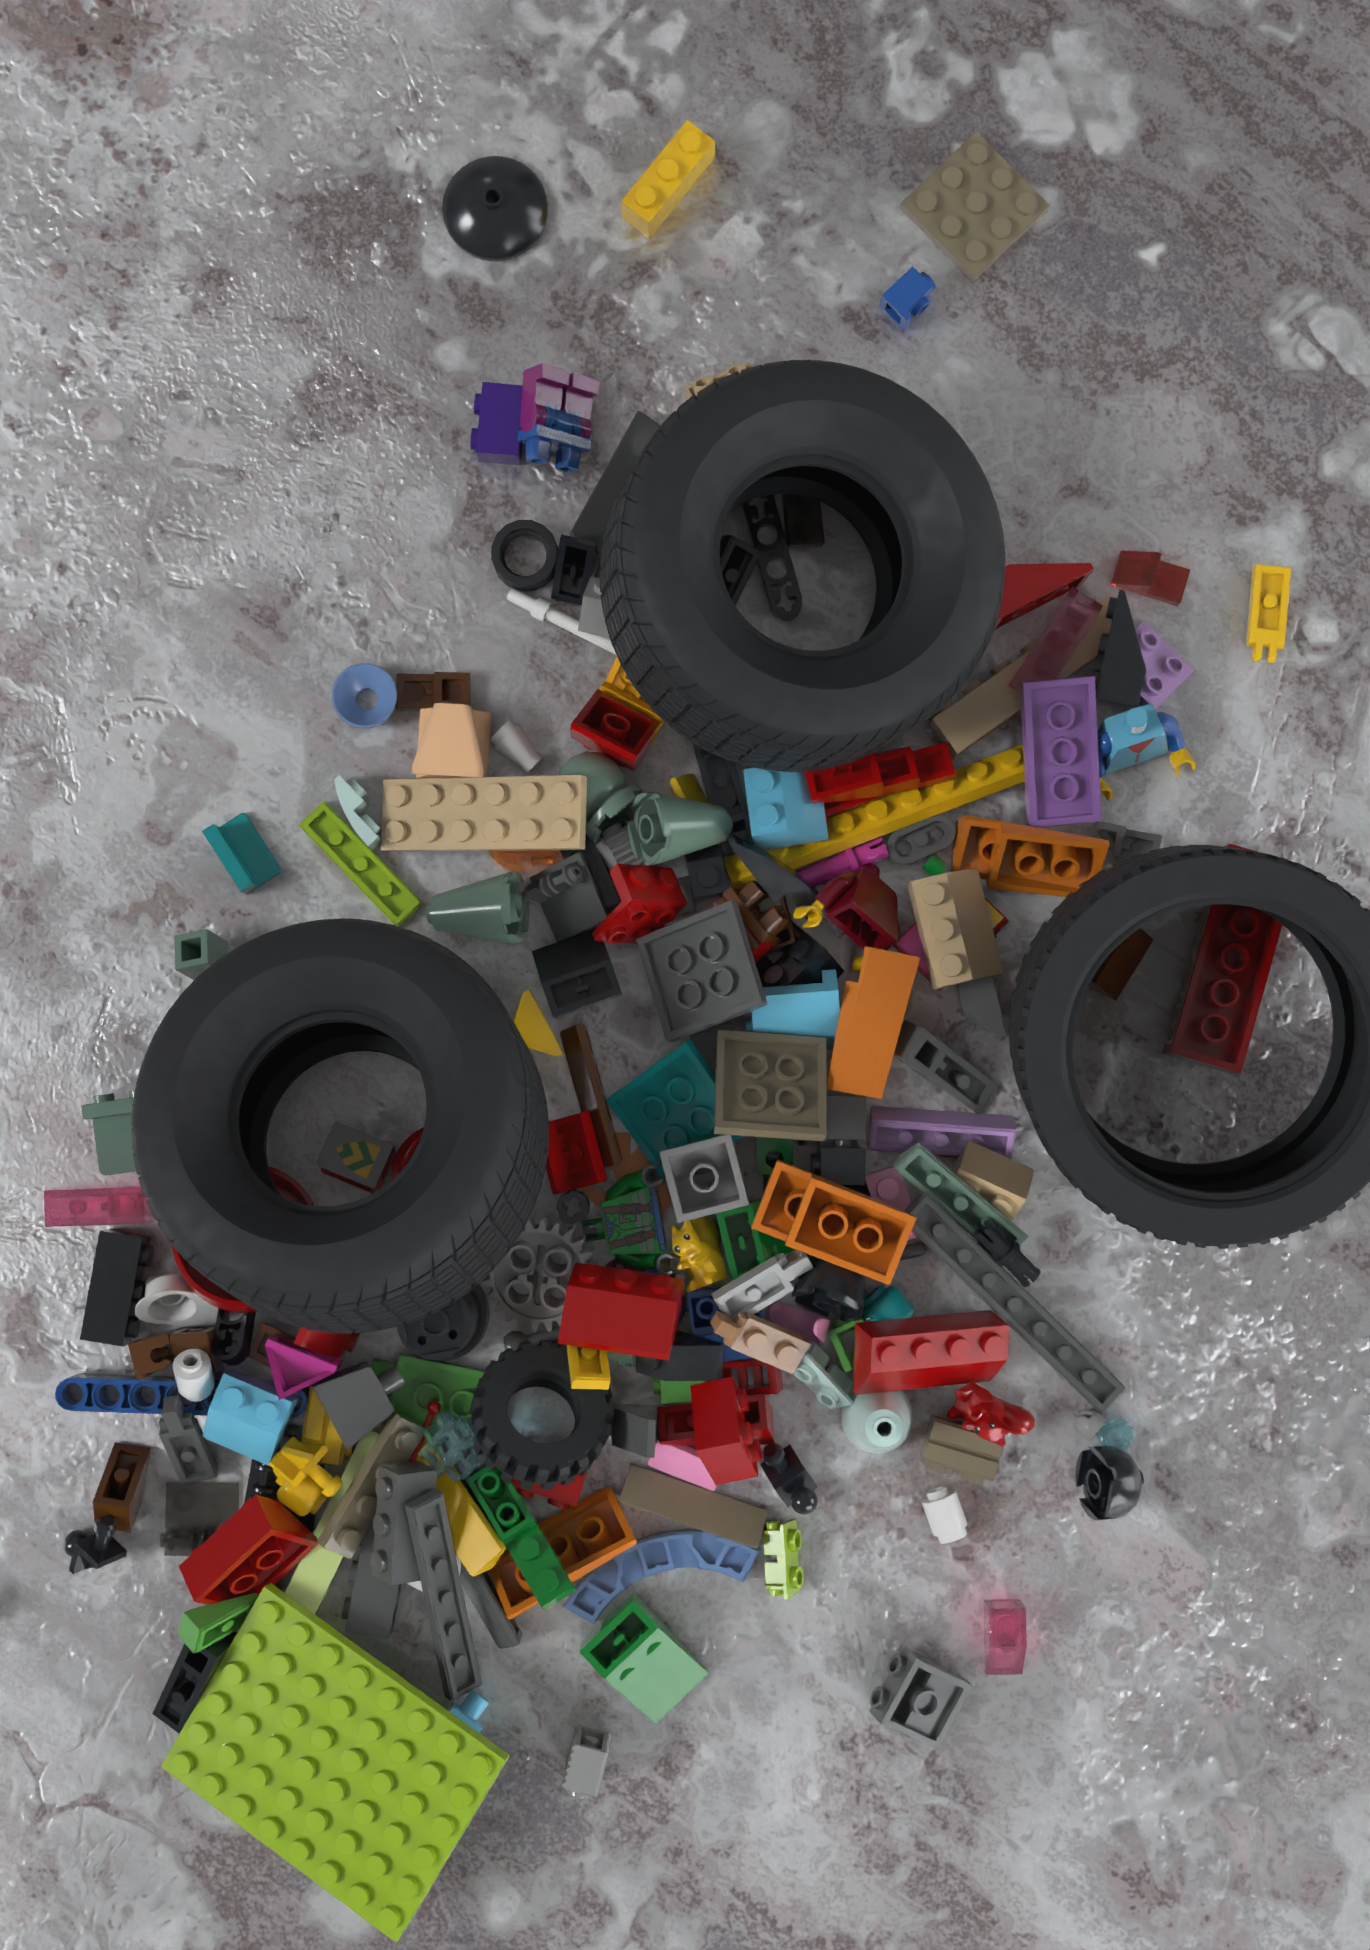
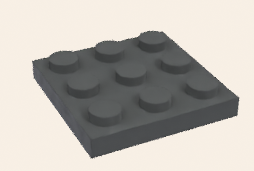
[636,900,768,1042]

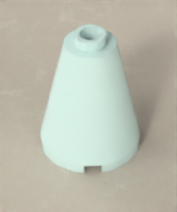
[841,1390,913,1454]

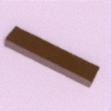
[560,1024,623,1168]

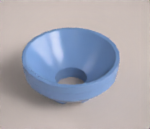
[332,663,398,729]

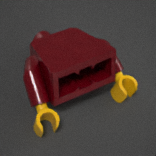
[793,864,900,972]

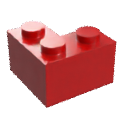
[690,1376,762,1485]

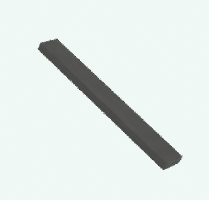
[904,1191,1125,1414]

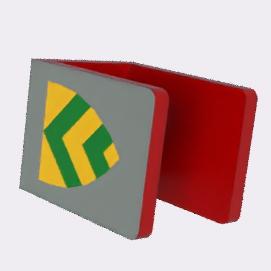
[316,1122,396,1194]

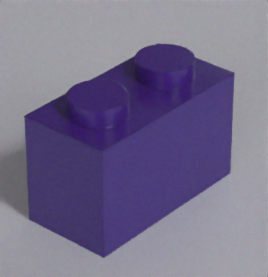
[470,382,523,466]

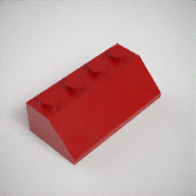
[853,1310,1009,1395]

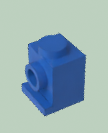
[879,266,936,332]

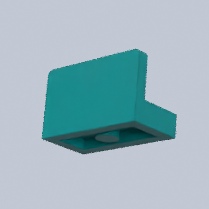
[202,813,282,895]

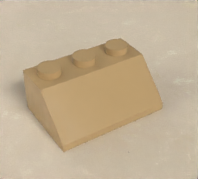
[907,868,1004,990]

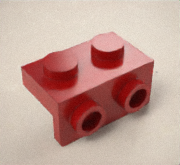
[546,1111,608,1195]

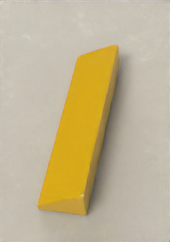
[416,1433,506,1576]

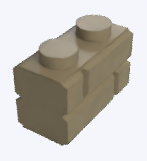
[920,1414,1003,1484]

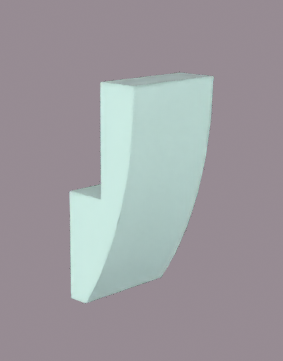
[334,775,381,850]

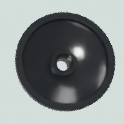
[442,156,548,262]

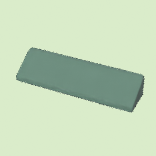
[894,1142,1028,1245]

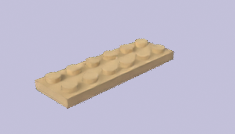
[381,775,587,852]

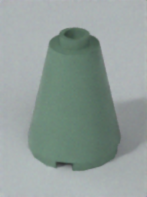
[628,792,733,866]
[426,872,529,944]

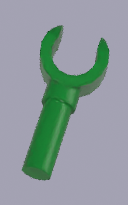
[922,854,946,877]

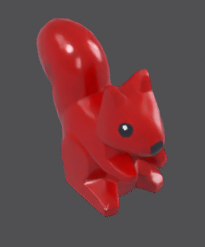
[946,1382,1035,1447]

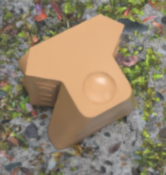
[412,703,491,779]

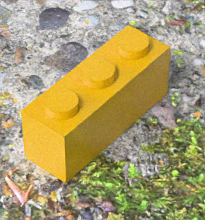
[621,120,715,239]

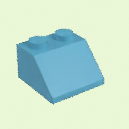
[743,768,829,850]
[202,1368,299,1466]

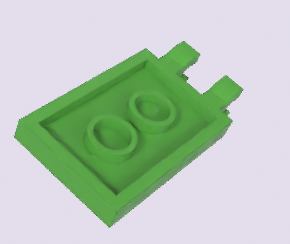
[371,1353,485,1444]

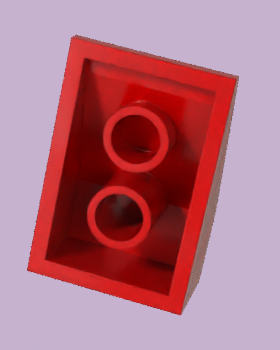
[994,563,1094,630]

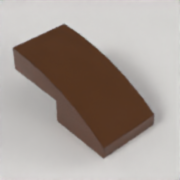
[396,672,471,711]

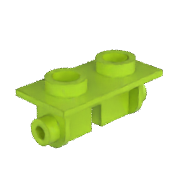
[763,1518,804,1599]

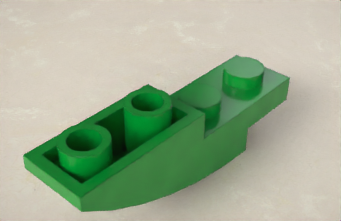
[466,1466,576,1611]

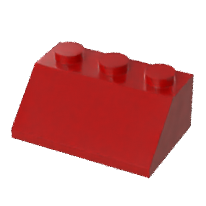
[558,1262,684,1361]
[179,1494,319,1605]

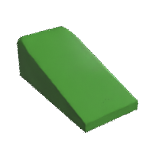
[178,1593,259,1653]

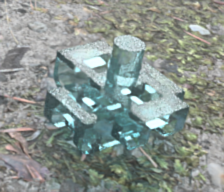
[418,1411,481,1481]

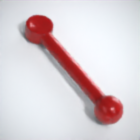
[408,1401,441,1461]

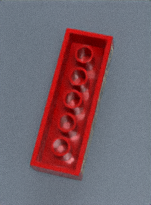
[1162,843,1294,1074]

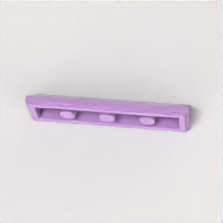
[868,1106,1016,1160]

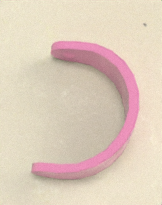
[766,1301,831,1346]

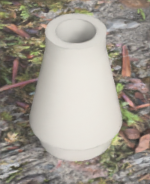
[489,720,542,773]

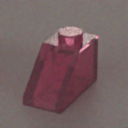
[983,1599,1027,1675]

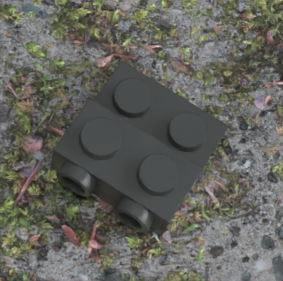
[869,1647,973,1750]

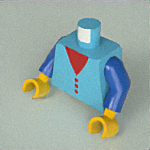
[1097,704,1196,801]

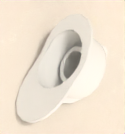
[135,1274,218,1327]

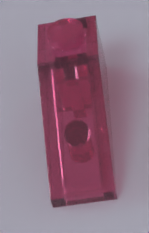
[1008,586,1103,693]
[44,1186,154,1227]

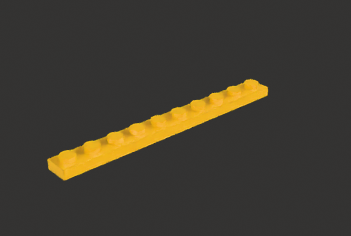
[722,744,1025,890]

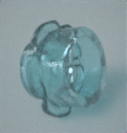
[1099,1418,1135,1452]

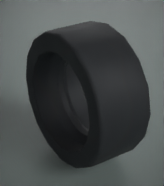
[491,520,558,591]

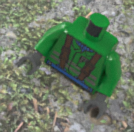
[581,1162,681,1276]

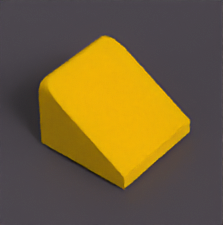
[669,773,708,803]

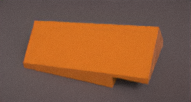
[950,815,1110,897]
[827,947,920,1099]
[751,1159,917,1285]
[489,1486,637,1620]

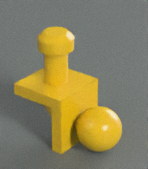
[268,1436,342,1497]

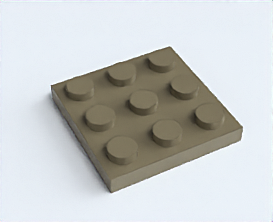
[900,131,1050,282]
[714,1030,827,1142]

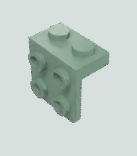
[81,1090,136,1176]

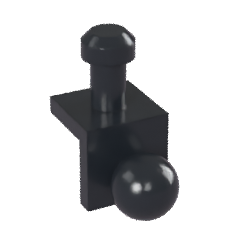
[760,1443,818,1515]
[63,1516,127,1574]

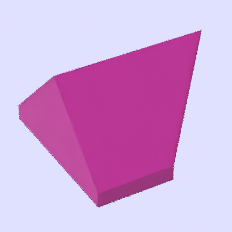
[265,1334,343,1400]

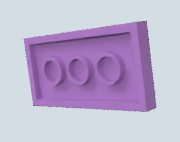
[1020,675,1101,827]

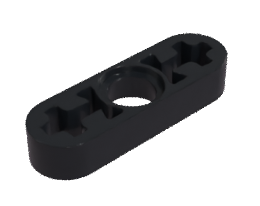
[212,1308,256,1366]

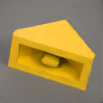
[514,989,565,1057]

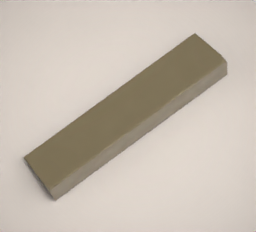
[619,1463,768,1549]

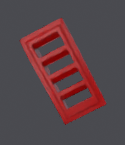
[705,1358,783,1396]

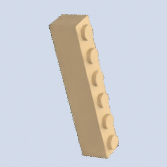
[929,596,1112,759]

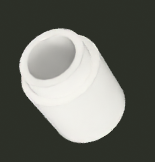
[173,1349,215,1402]
[922,1486,968,1544]

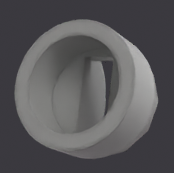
[1075,1409,1107,1442]

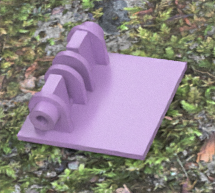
[1101,621,1194,709]

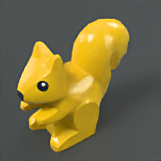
[671,1216,727,1293]

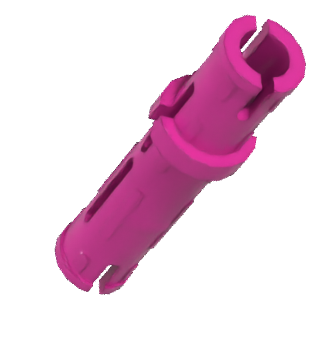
[796,836,889,887]

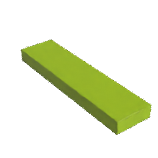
[298,801,424,927]

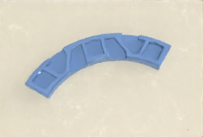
[563,1529,761,1625]

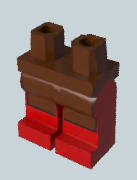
[709,880,789,963]

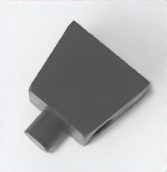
[312,1361,405,1449]

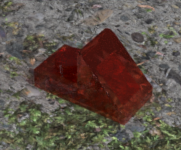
[1110,550,1190,606]

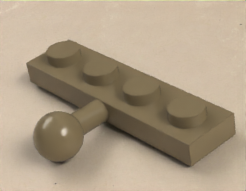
[317,1412,427,1559]

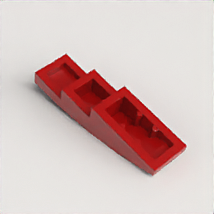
[804,742,957,804]

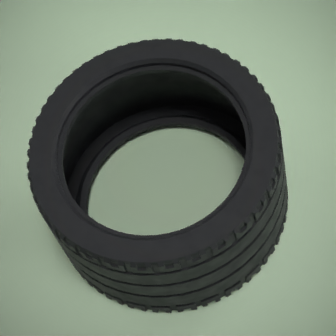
[1008,845,1370,1249]

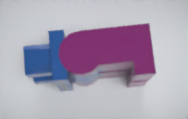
[518,363,600,473]

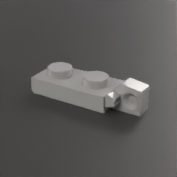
[711,1250,813,1318]

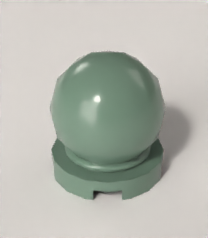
[558,751,644,844]

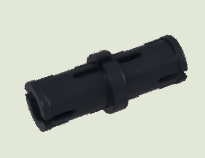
[974,1219,1041,1287]

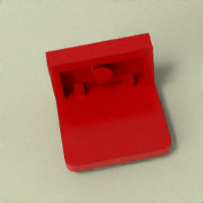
[592,863,687,945]

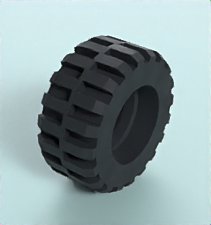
[469,1339,614,1490]

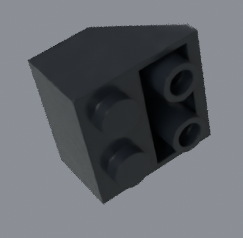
[756,921,845,987]
[532,929,623,1019]

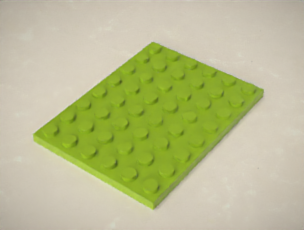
[161,1583,510,1943]

